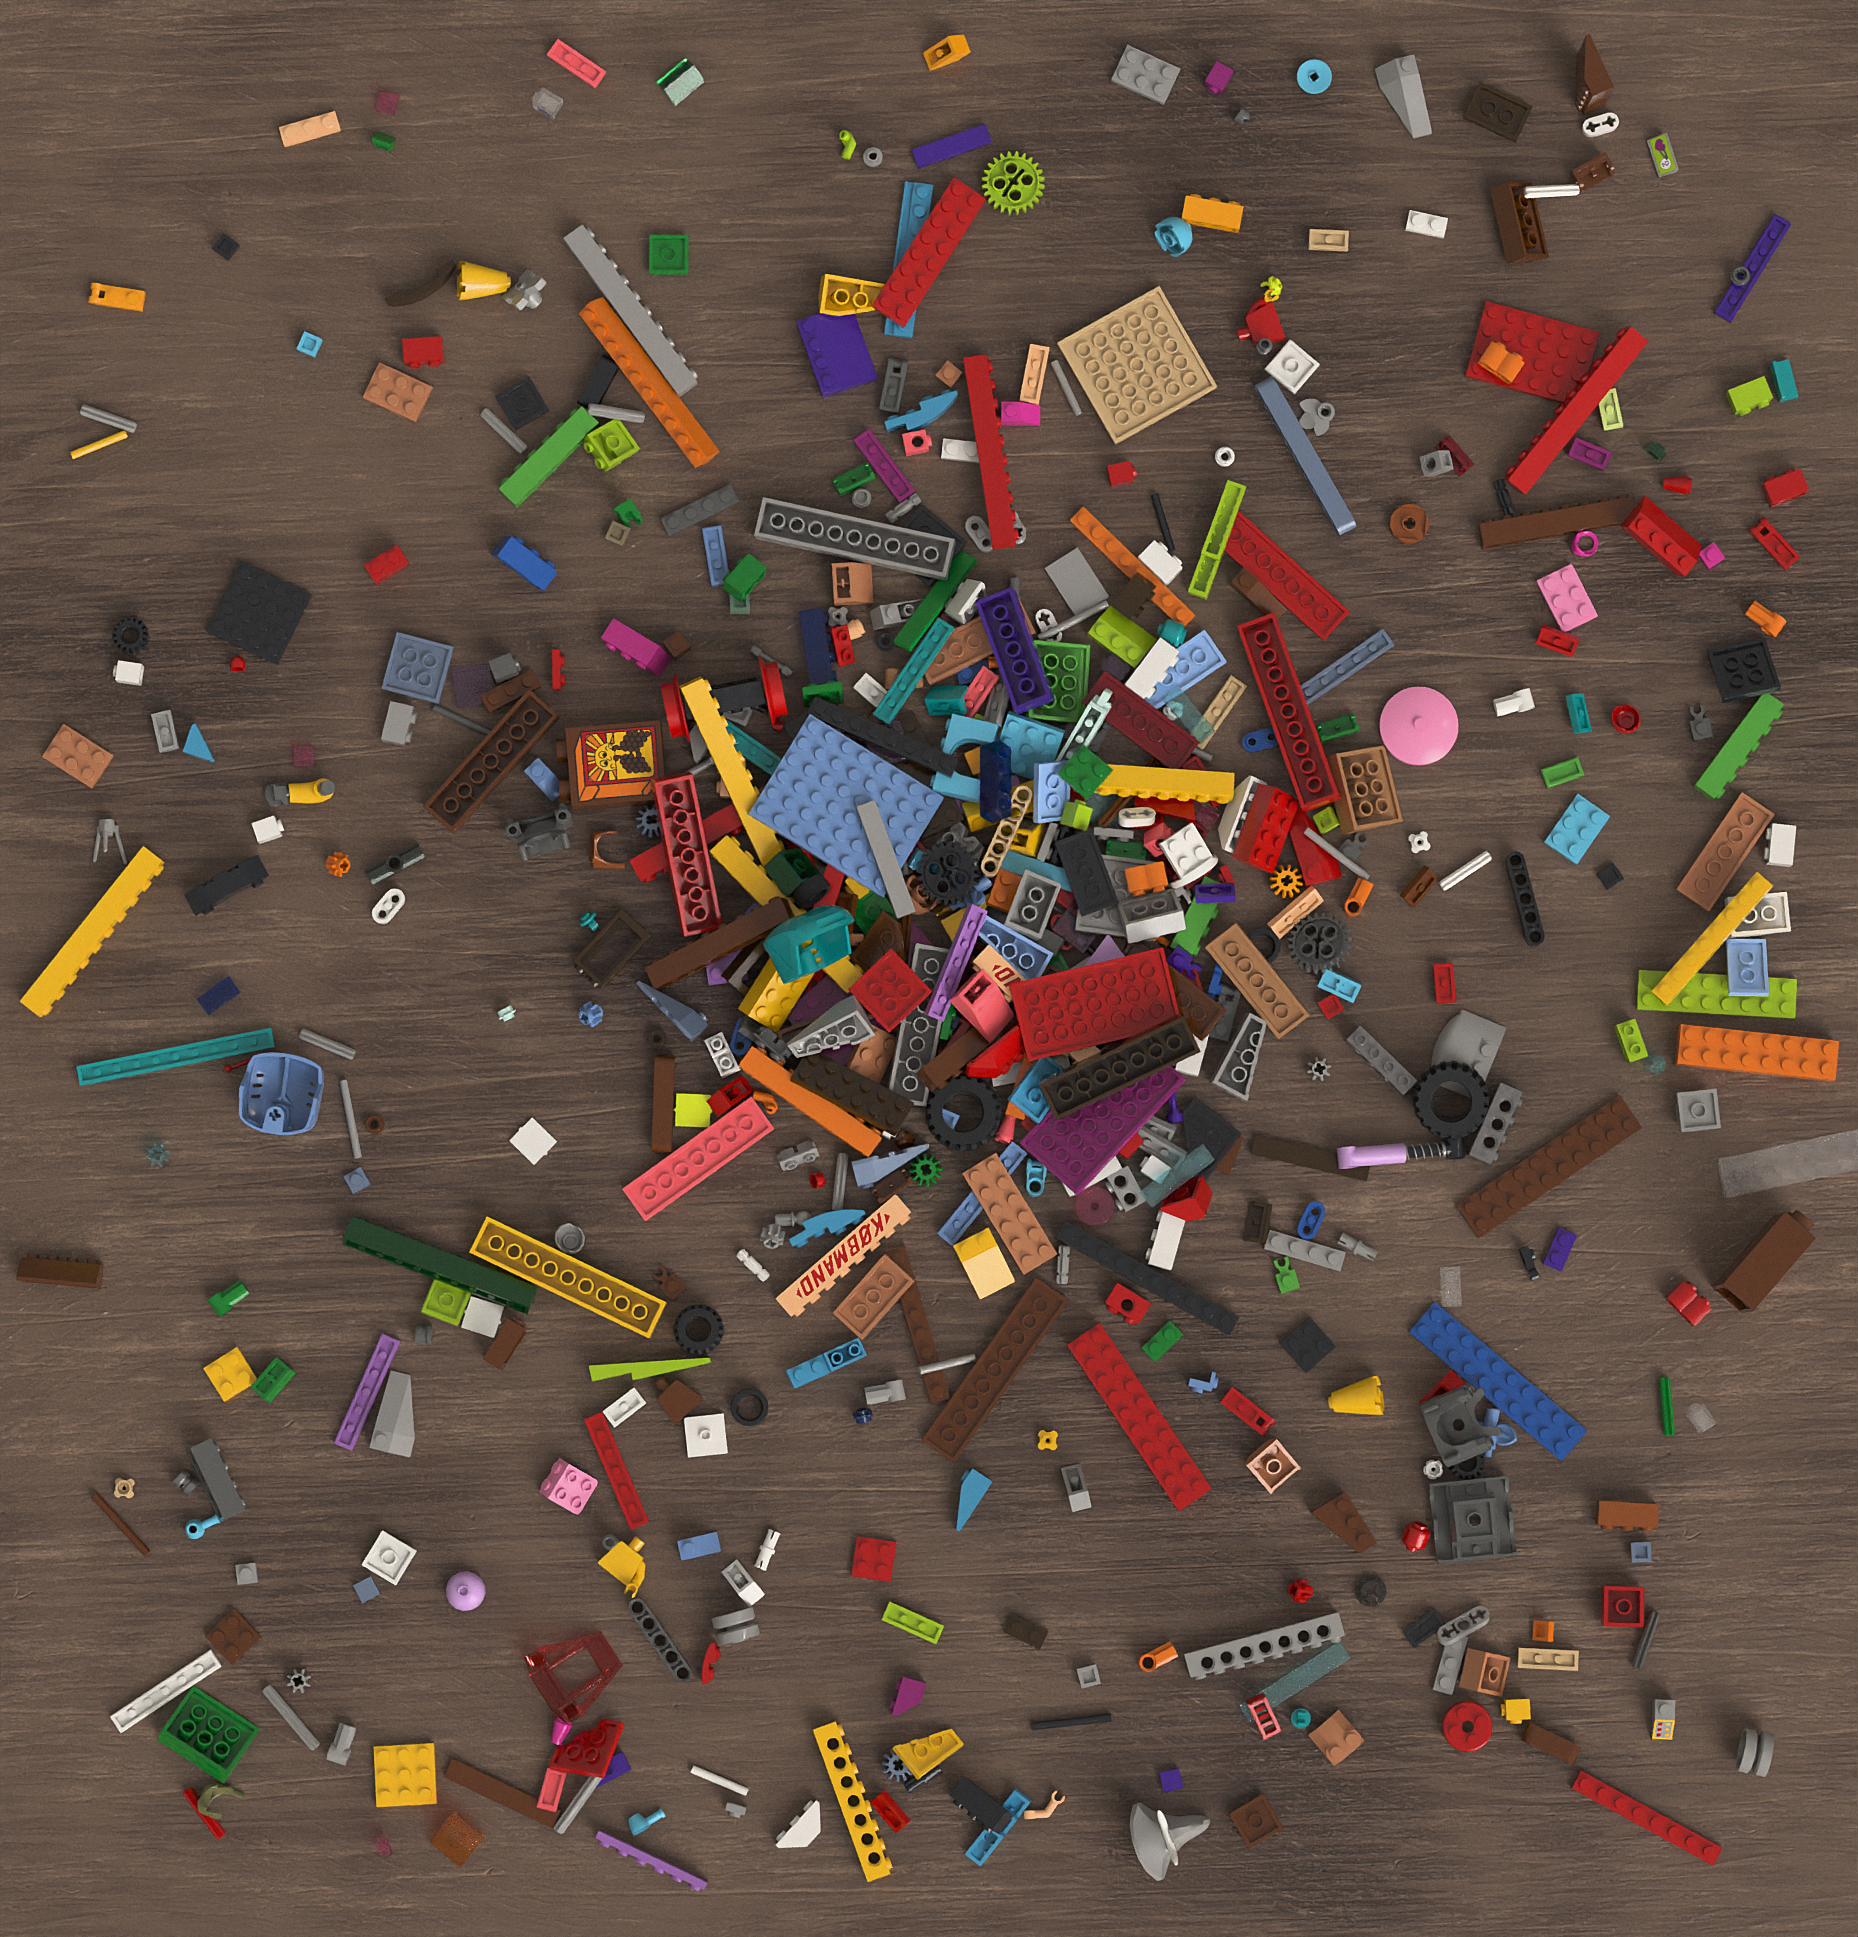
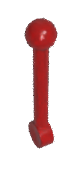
[224,1053,261,1073]

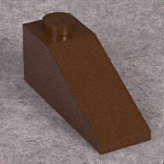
[1230,568,1287,619]

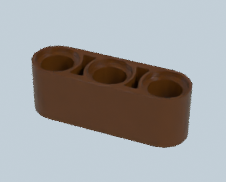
[1521,1722,1582,1765]

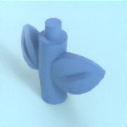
[949,875,993,911]
[1462,1408,1517,1457]

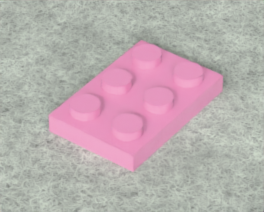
[1536,564,1598,632]

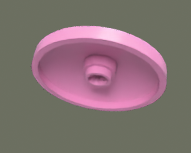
[1379,687,1458,766]

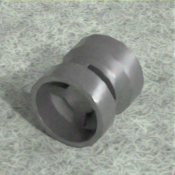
[172,1469,200,1497]

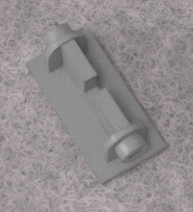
[777,1140,819,1171]

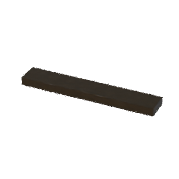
[1251,1134,1370,1181]

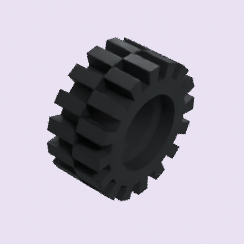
[112,617,149,654]
[1449,1453,1485,1480]

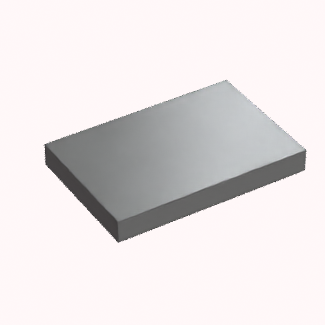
[1044,547,1109,616]

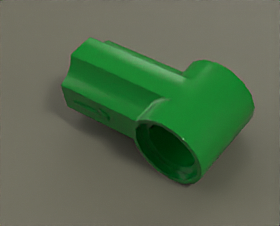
[207,1280,250,1317]

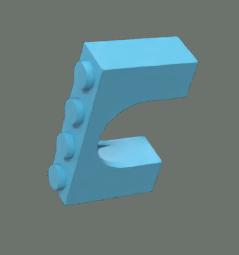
[930,714,999,804]

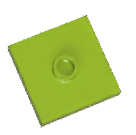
[421,1279,472,1326]

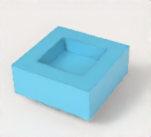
[296,331,323,358]

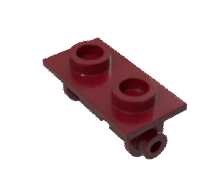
[1434,435,1475,477]

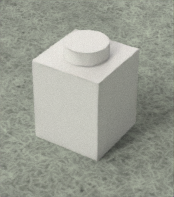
[113,660,144,686]
[252,816,284,844]
[1139,1155,1171,1185]

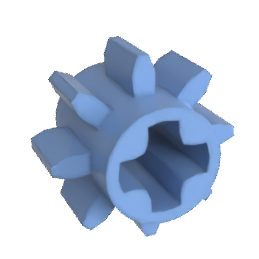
[579,1001,603,1028]

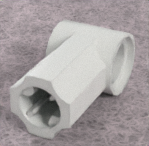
[1493,688,1535,717]

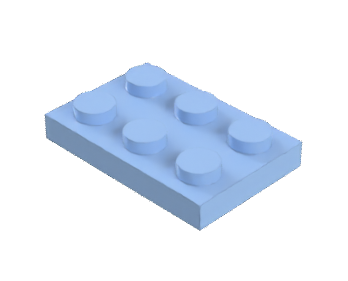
[1033,760,1070,823]
[1725,939,1769,996]

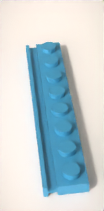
[884,181,933,339]

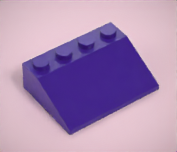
[796,313,878,398]

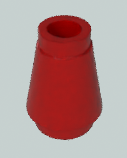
[1663,476,1692,495]

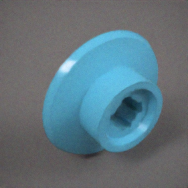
[1297,59,1332,94]

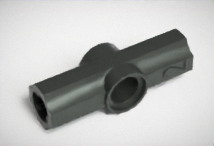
[365,843,425,885]

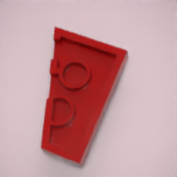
[1134,795,1195,824]

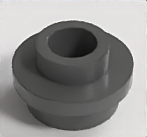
[1730,266,1750,286]

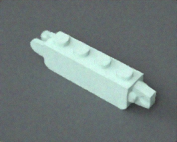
[1056,688,1113,761]

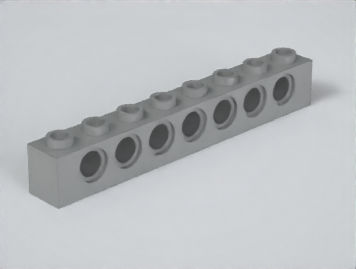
[1184,1612,1345,1680]

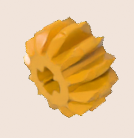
[1269,865,1303,898]

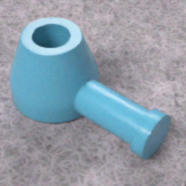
[185,1514,220,1539]
[628,1808,665,1836]

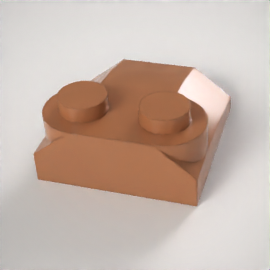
[1245,1438,1301,1494]
[1308,1709,1365,1766]

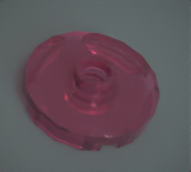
[1075,1186,1114,1226]

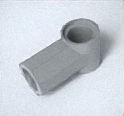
[864,1380,906,1405]
[326,1723,356,1766]

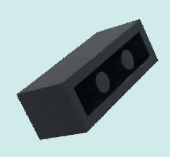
[949,1776,1014,1834]

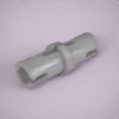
[1337,1232,1379,1262]

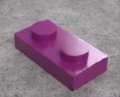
[1567,437,1612,471]

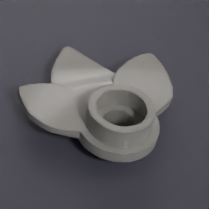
[1299,398,1335,436]

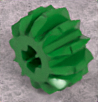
[909,1153,943,1187]

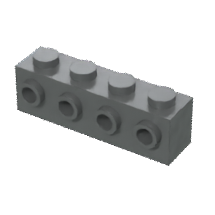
[186,1438,246,1523]

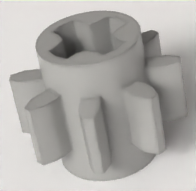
[1307,1057,1331,1082]
[760,1224,785,1249]
[287,1669,311,1693]

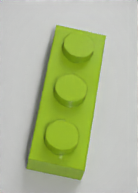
[882,1602,944,1644]

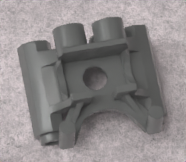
[505,803,574,861]
[1420,1385,1502,1467]

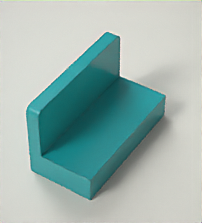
[1769,359,1799,403]
[924,685,969,716]

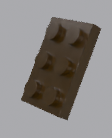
[1463,82,1533,143]

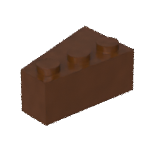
[1310,1492,1377,1554]

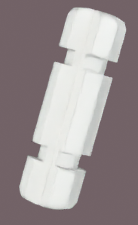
[736,1249,770,1282]

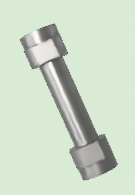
[749,644,794,680]

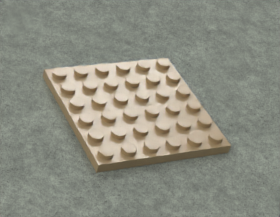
[1057,286,1217,445]

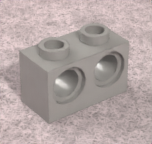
[1105,1166,1147,1213]

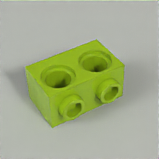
[1614,1019,1648,1064]

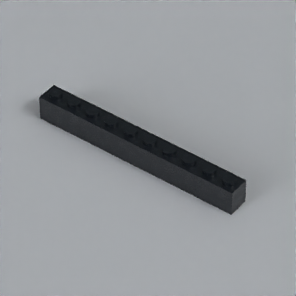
[1055,1220,1239,1336]

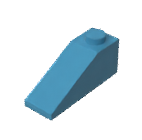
[956,1468,992,1532]

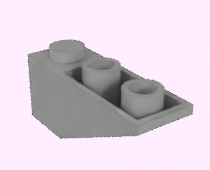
[869,598,925,630]

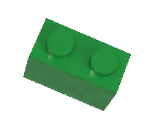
[723,553,767,602]

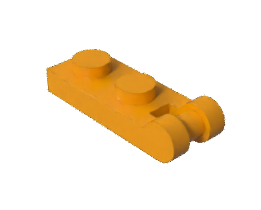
[88,283,146,312]

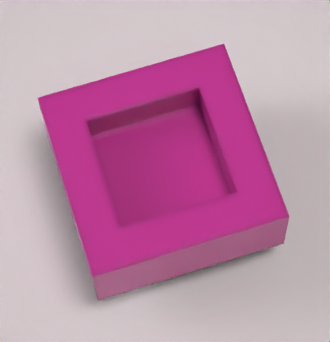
[1699,542,1725,570]

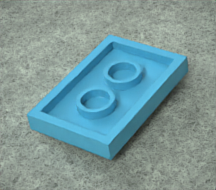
[1544,794,1610,865]

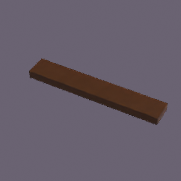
[444,1758,561,1828]

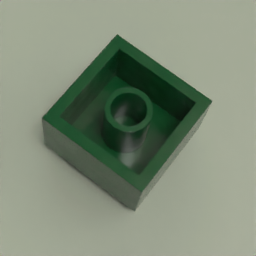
[764,847,820,897]

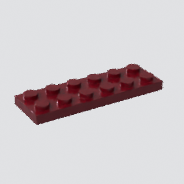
[1081,671,1199,769]

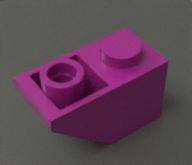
[889,1676,926,1716]

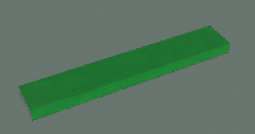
[894,551,977,652]

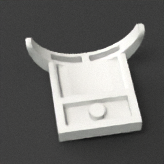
[1159,823,1218,889]

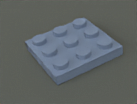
[381,632,454,704]

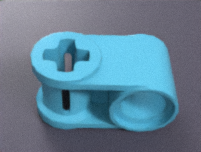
[1026,1158,1047,1197]

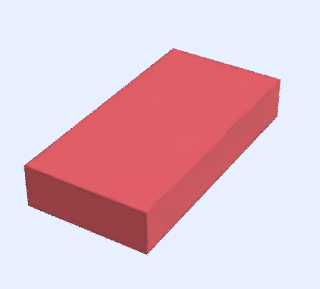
[537,1768,567,1812]

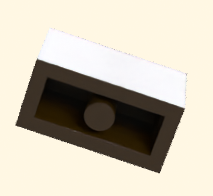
[1111,572,1157,620]

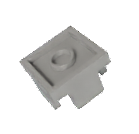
[1675,1089,1721,1133]

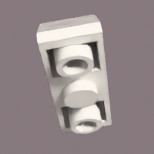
[776,1799,821,1848]

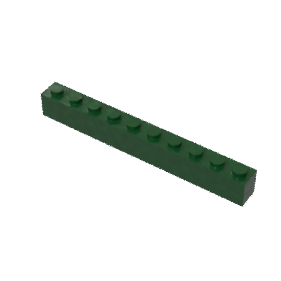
[342,1217,538,1315]

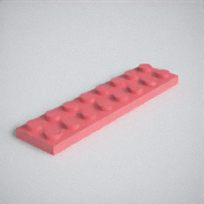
[622,1097,774,1222]

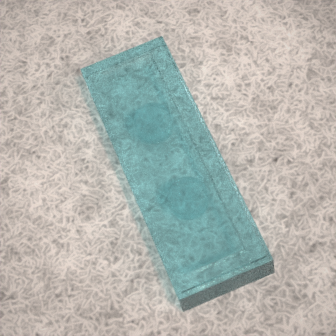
[1162,686,1215,744]

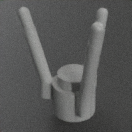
[93,819,127,865]

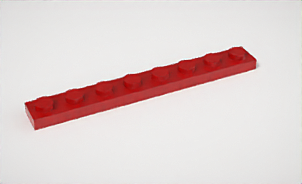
[1571,1770,1722,1866]

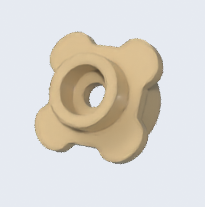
[114,1478,135,1498]

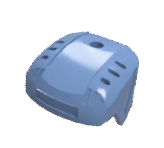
[239,1052,324,1135]

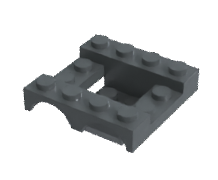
[1428,1476,1518,1564]

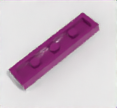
[853,429,915,504]

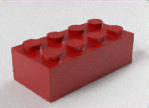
[1232,784,1299,874]

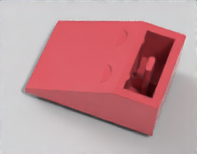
[949,969,1015,1043]

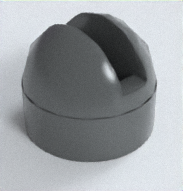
[1233,107,1250,124]

